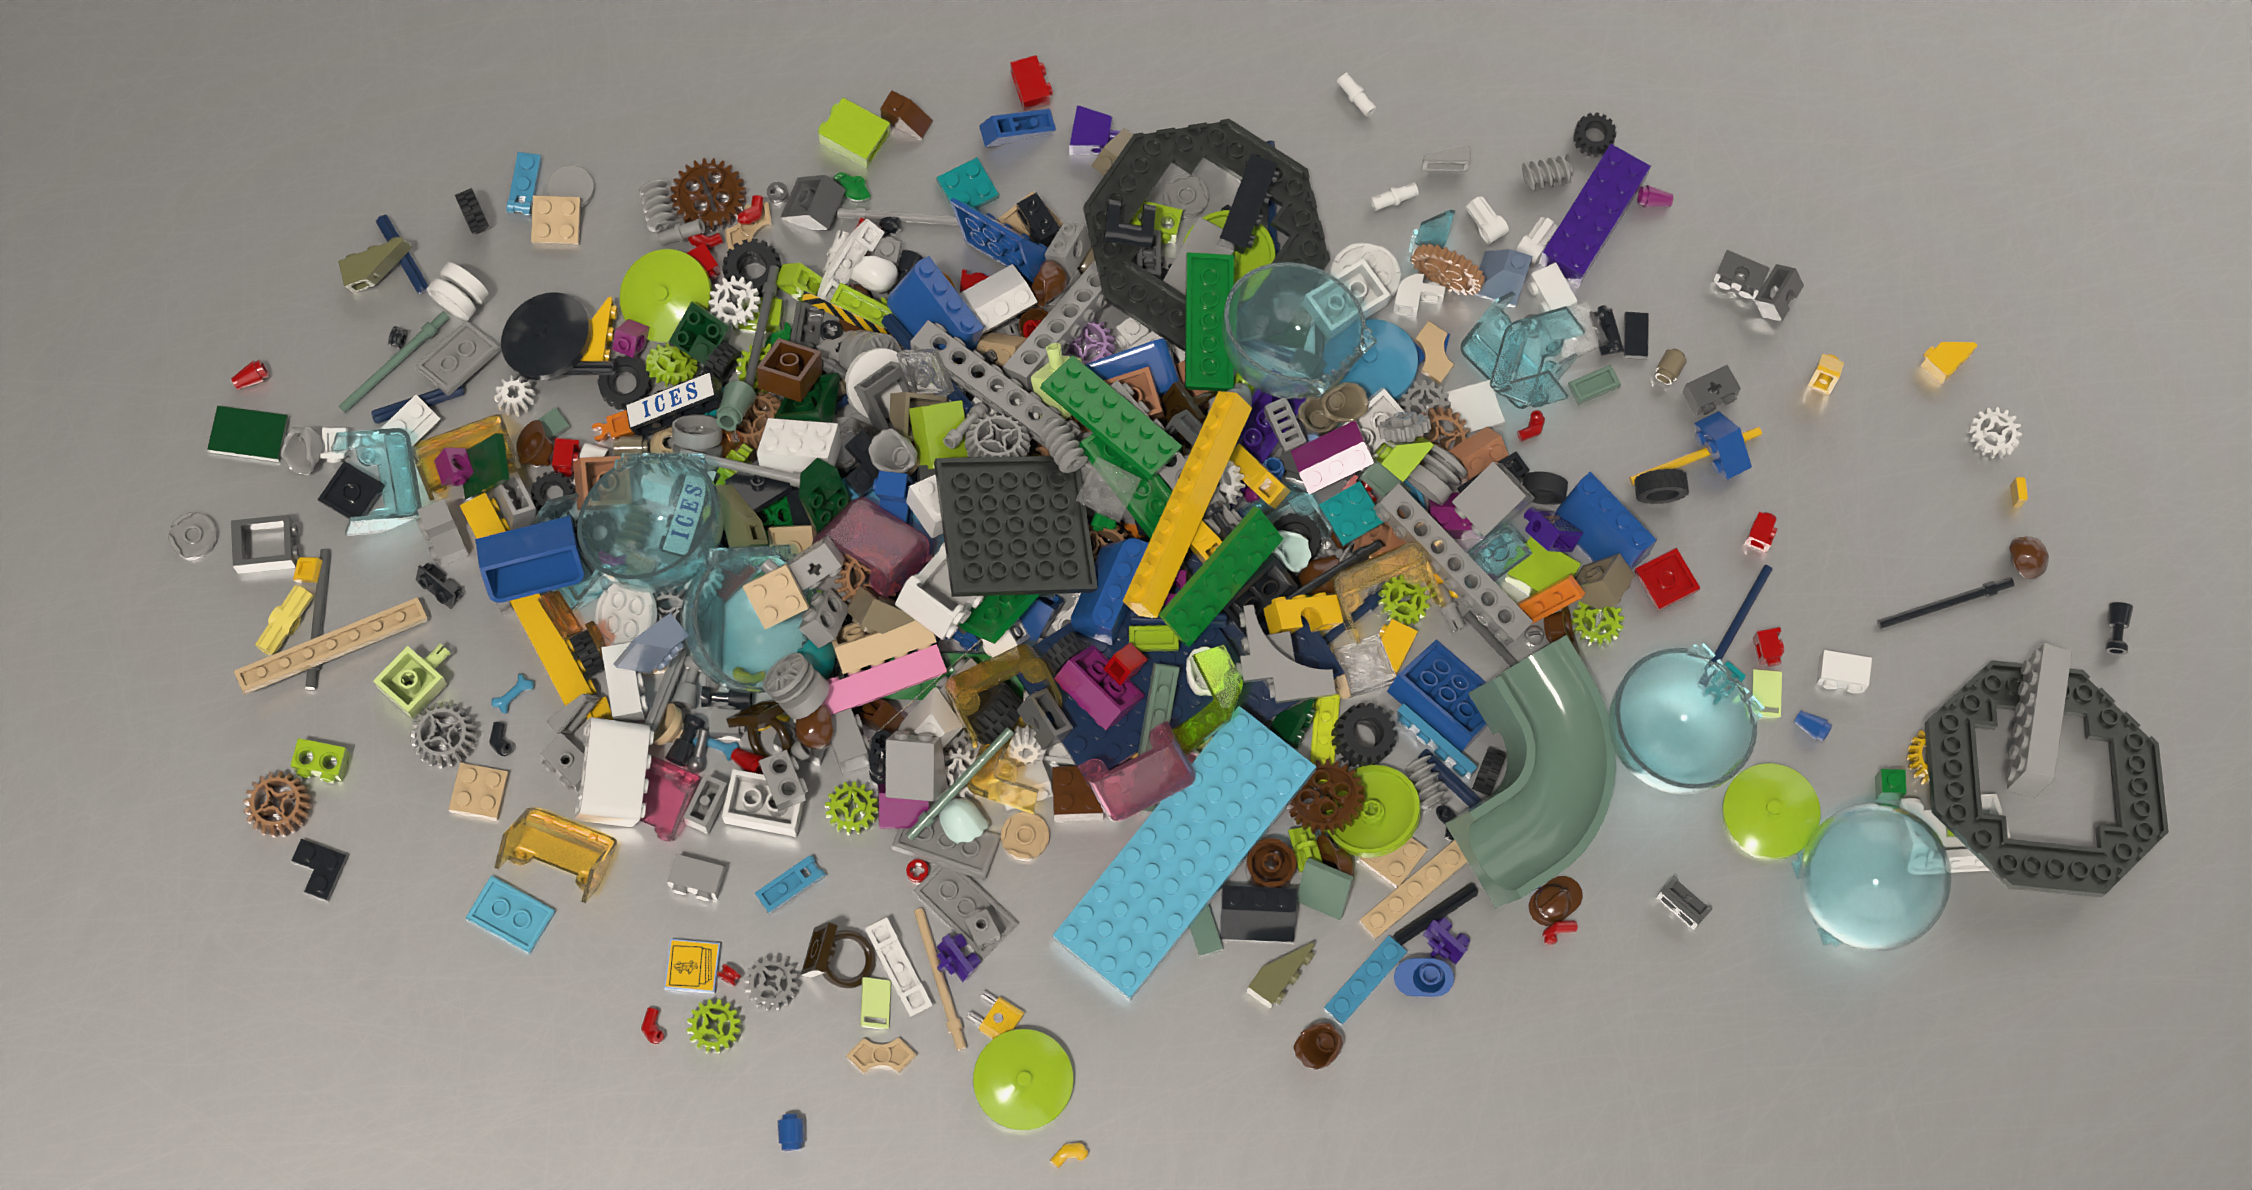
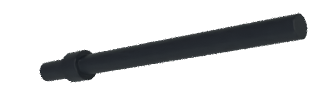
[1263,540,1383,616]
[1877,577,2014,629]

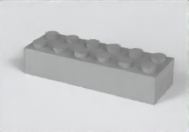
[2005,643,2072,798]

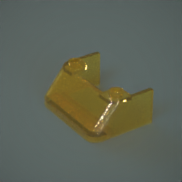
[411,414,521,501]
[1333,542,1446,644]
[945,644,1062,749]
[967,716,1039,814]
[494,807,617,903]

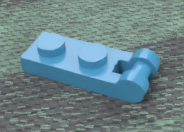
[506,152,542,216]
[755,855,826,914]

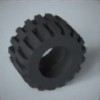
[722,239,782,298]
[959,679,1024,745]
[1331,703,1398,767]

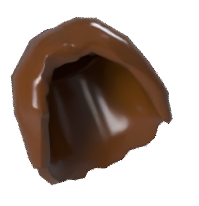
[1030,259,1067,307]
[2009,536,2049,579]
[1298,555,1345,596]
[795,704,834,749]
[1293,1022,1343,1070]

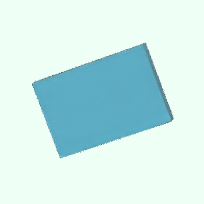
[465,875,556,954]

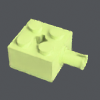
[1031,343,1082,420]
[373,643,451,720]

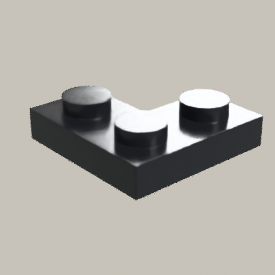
[844,429,880,497]
[291,838,348,902]

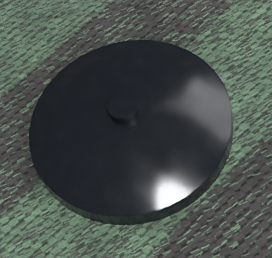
[501,292,592,381]

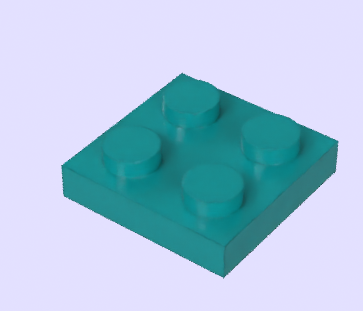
[936,157,999,209]
[1318,481,1384,547]

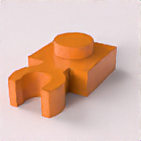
[591,410,635,443]

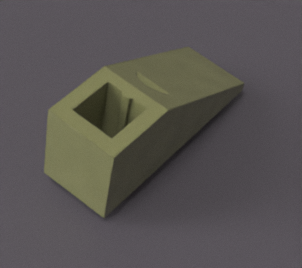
[338,237,412,293]
[712,485,768,555]
[1247,943,1315,1009]

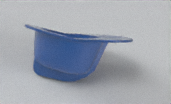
[1394,958,1454,997]

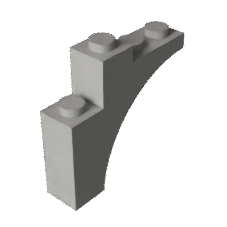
[1236,605,1336,703]

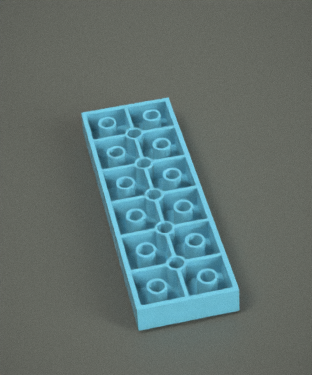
[1052,706,1316,1001]

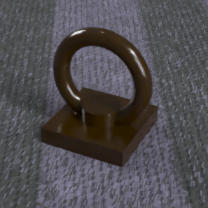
[1157,381,1218,448]
[726,700,792,768]
[801,922,875,989]

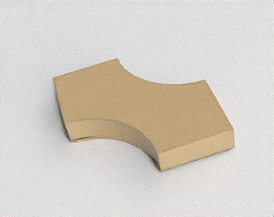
[725,202,772,250]
[1415,321,1454,385]
[846,1038,917,1074]

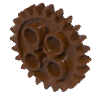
[670,158,746,231]
[1287,759,1366,835]

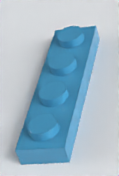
[1396,703,1477,779]
[1323,936,1407,1026]

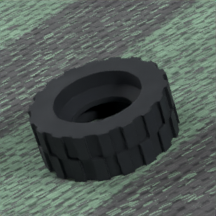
[598,355,652,410]
[1634,469,1689,504]
[1273,513,1322,562]

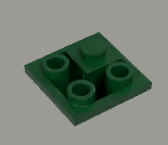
[669,301,731,366]
[799,457,852,532]
[1269,699,1316,750]

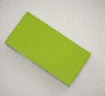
[1129,625,1179,652]

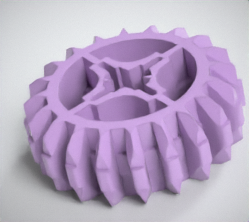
[1062,317,1115,364]

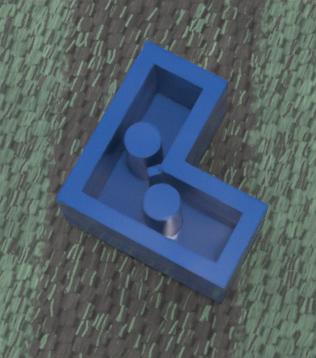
[1694,411,1752,480]
[873,471,915,532]

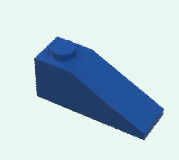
[979,109,1056,147]

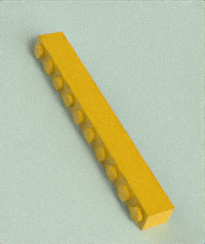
[1122,391,1252,618]
[459,493,597,706]

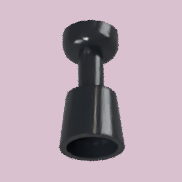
[887,250,924,295]
[1203,501,1236,542]
[2106,602,2133,655]
[701,686,752,710]
[665,714,706,768]

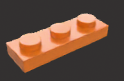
[1517,574,1585,624]

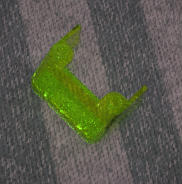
[1167,645,1243,756]

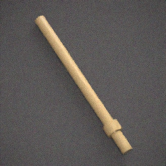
[914,908,966,1051]

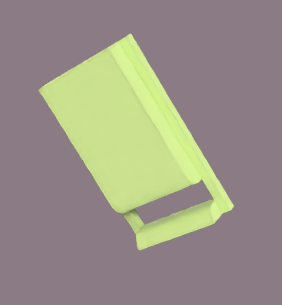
[1752,669,1782,719]
[860,977,891,1029]

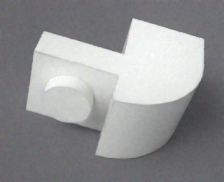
[1393,274,1446,317]

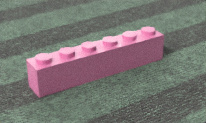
[821,644,947,715]

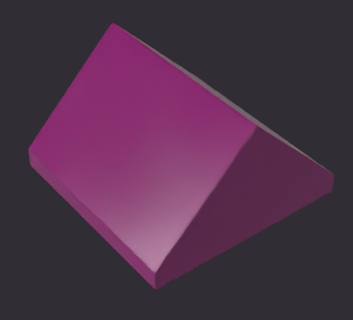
[878,783,929,829]

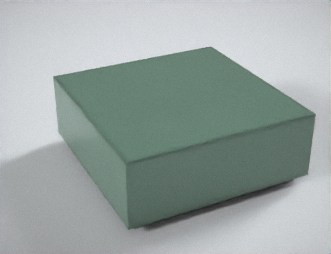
[538,407,570,441]

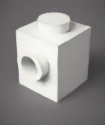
[1115,317,1149,350]

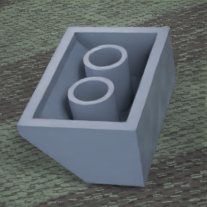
[614,613,689,674]

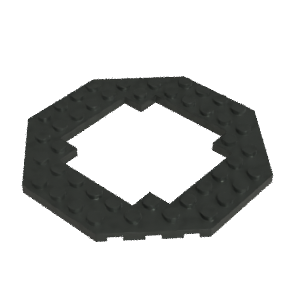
[1083,119,1331,351]
[1925,660,2169,897]

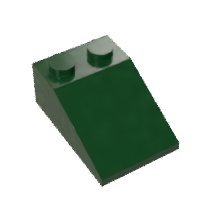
[774,373,840,423]

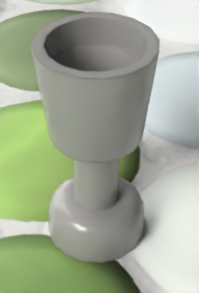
[671,656,707,710]

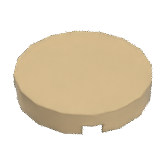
[1000,811,1049,861]

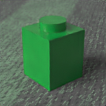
[1875,769,1907,800]

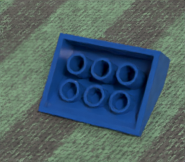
[950,198,1048,282]
[1387,639,1487,753]

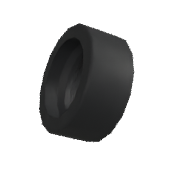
[1522,472,1568,505]

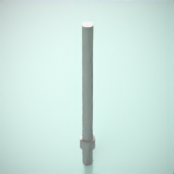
[837,207,959,226]
[679,449,800,487]

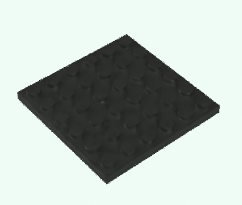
[934,456,1098,597]

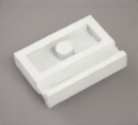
[382,395,441,453]

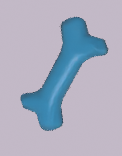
[491,673,534,714]
[693,735,740,761]

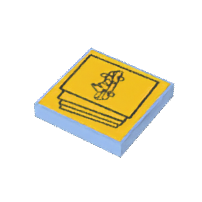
[664,939,721,994]

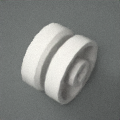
[427,262,489,321]

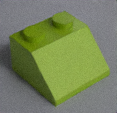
[1374,437,1434,482]

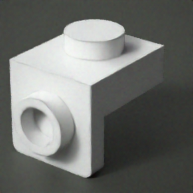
[320,427,349,463]

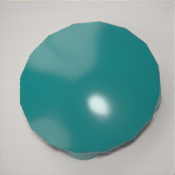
[797,639,835,679]

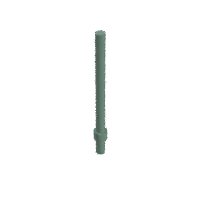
[338,311,450,413]
[906,727,1015,841]

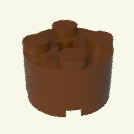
[1245,838,1296,888]

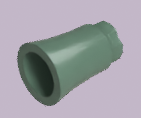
[716,381,756,431]

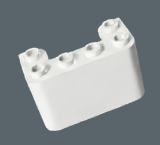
[895,543,984,640]
[573,717,654,827]

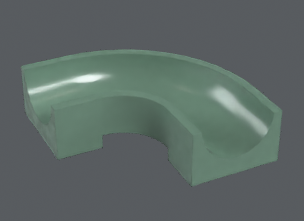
[1445,635,1616,908]

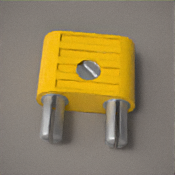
[966,991,1025,1039]

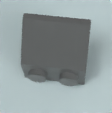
[780,175,846,231]

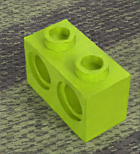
[1131,201,1183,244]
[776,263,823,303]
[290,738,350,783]

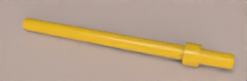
[1629,426,1762,486]

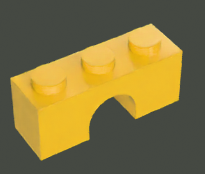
[1263,592,1343,635]

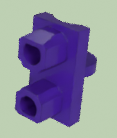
[1422,917,1470,965]
[937,934,981,983]

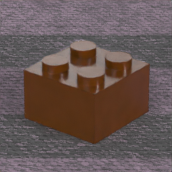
[757,338,822,402]
[1052,766,1103,822]

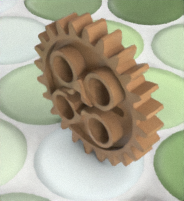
[1411,244,1485,296]

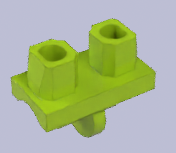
[1288,827,1323,873]

